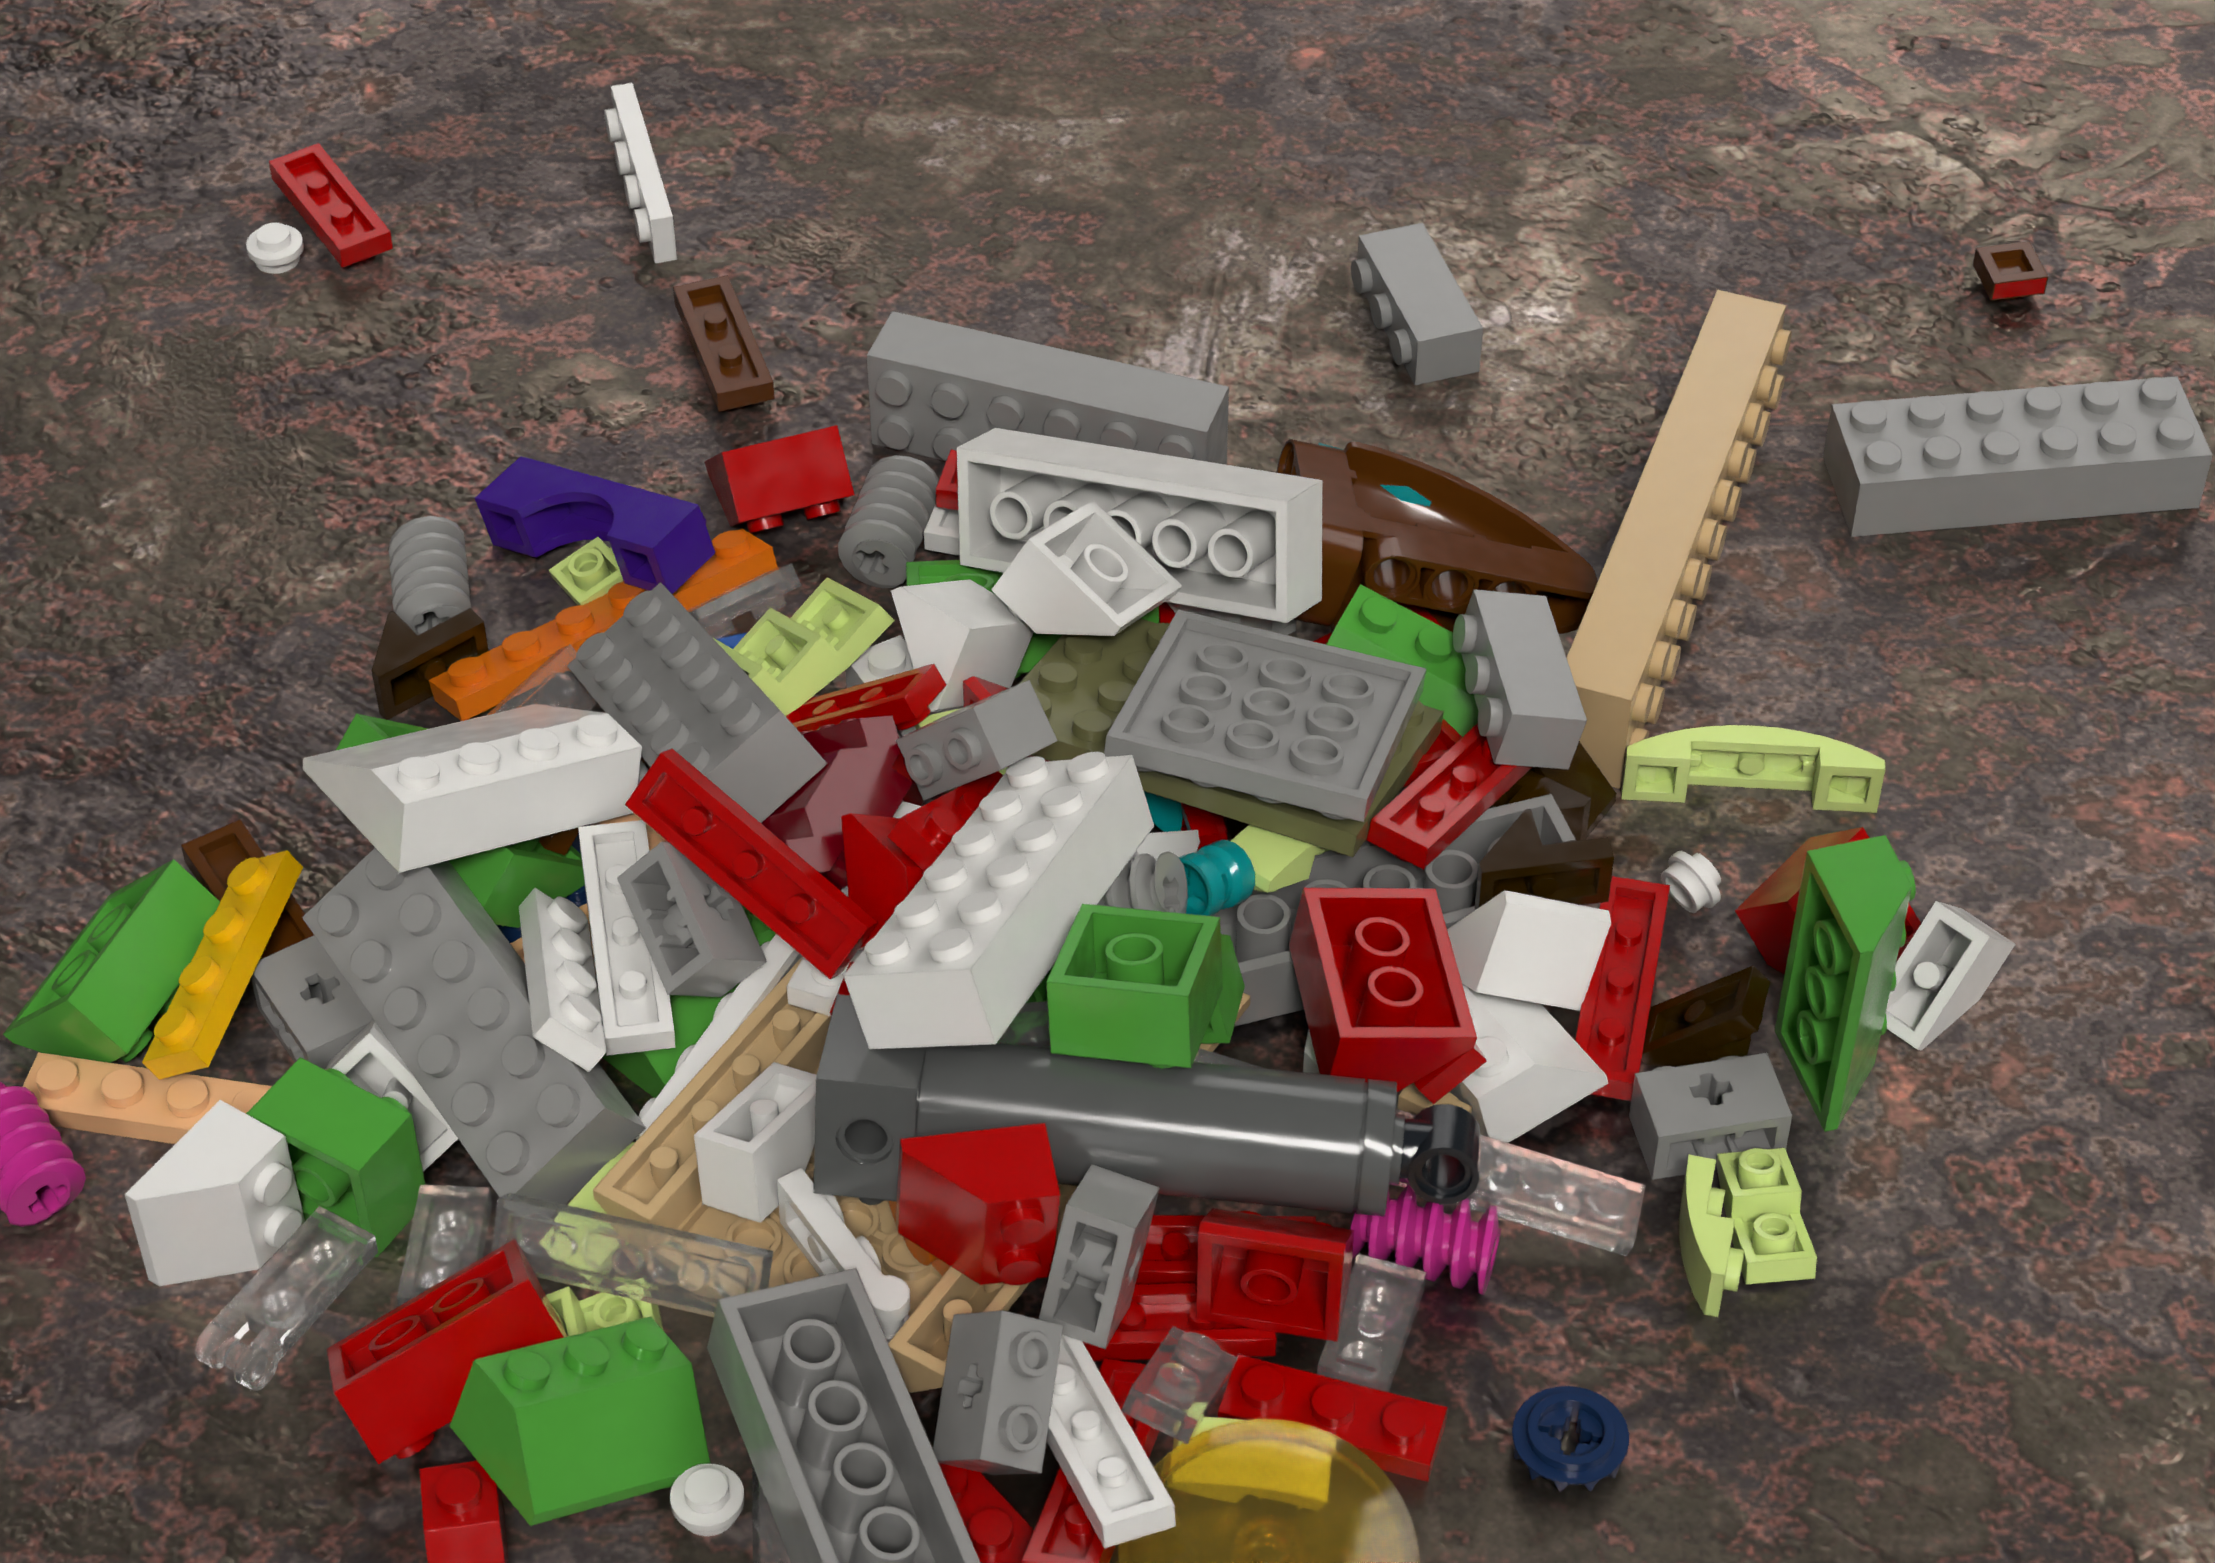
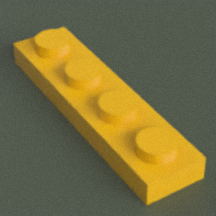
[142,850,303,1080]

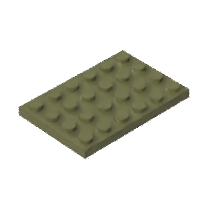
[1019,618,1444,857]

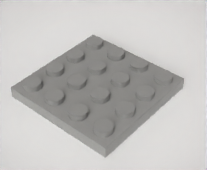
[1104,609,1426,822]

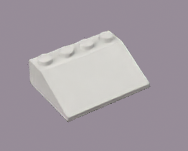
[303,704,642,873]

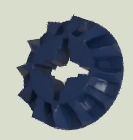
[1512,1386,1629,1492]

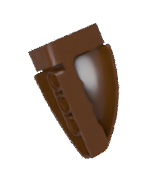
[1276,439,1598,634]

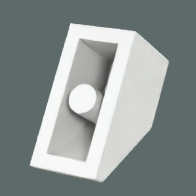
[1886,901,2015,1051]
[325,1019,458,1172]
[694,1062,817,1223]

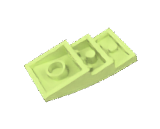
[713,577,895,716]

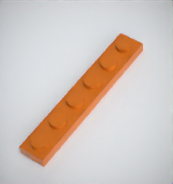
[428,528,778,721]

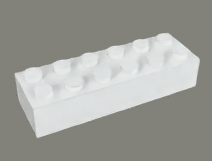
[957,428,1323,623]
[843,752,1154,1049]

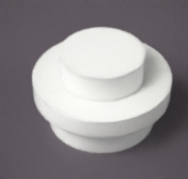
[246,223,304,274]
[1661,851,1721,913]
[670,1464,745,1536]

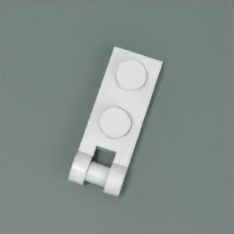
[777,1167,910,1343]

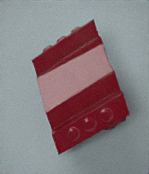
[761,715,913,890]

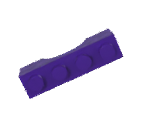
[475,456,715,594]

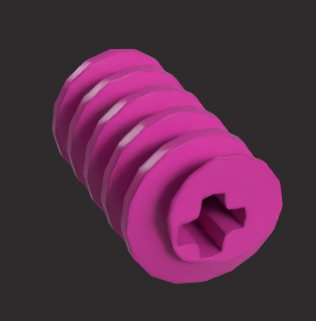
[0,1082,86,1227]
[1350,1183,1501,1296]

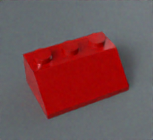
[1289,888,1477,1092]
[327,1239,567,1464]

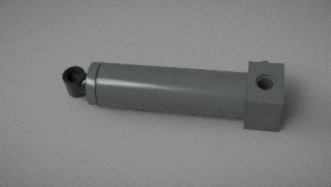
[814,994,1481,1217]

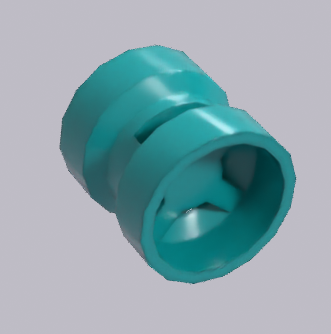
[1178,839,1255,916]

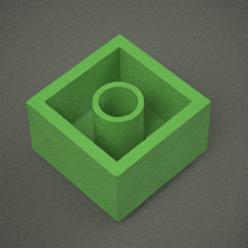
[1046,904,1223,1068]
[246,1057,429,1257]

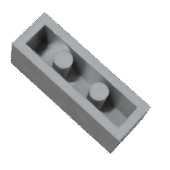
[1351,223,1483,385]
[1453,590,1587,770]

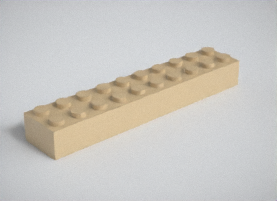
[1567,290,1792,789]

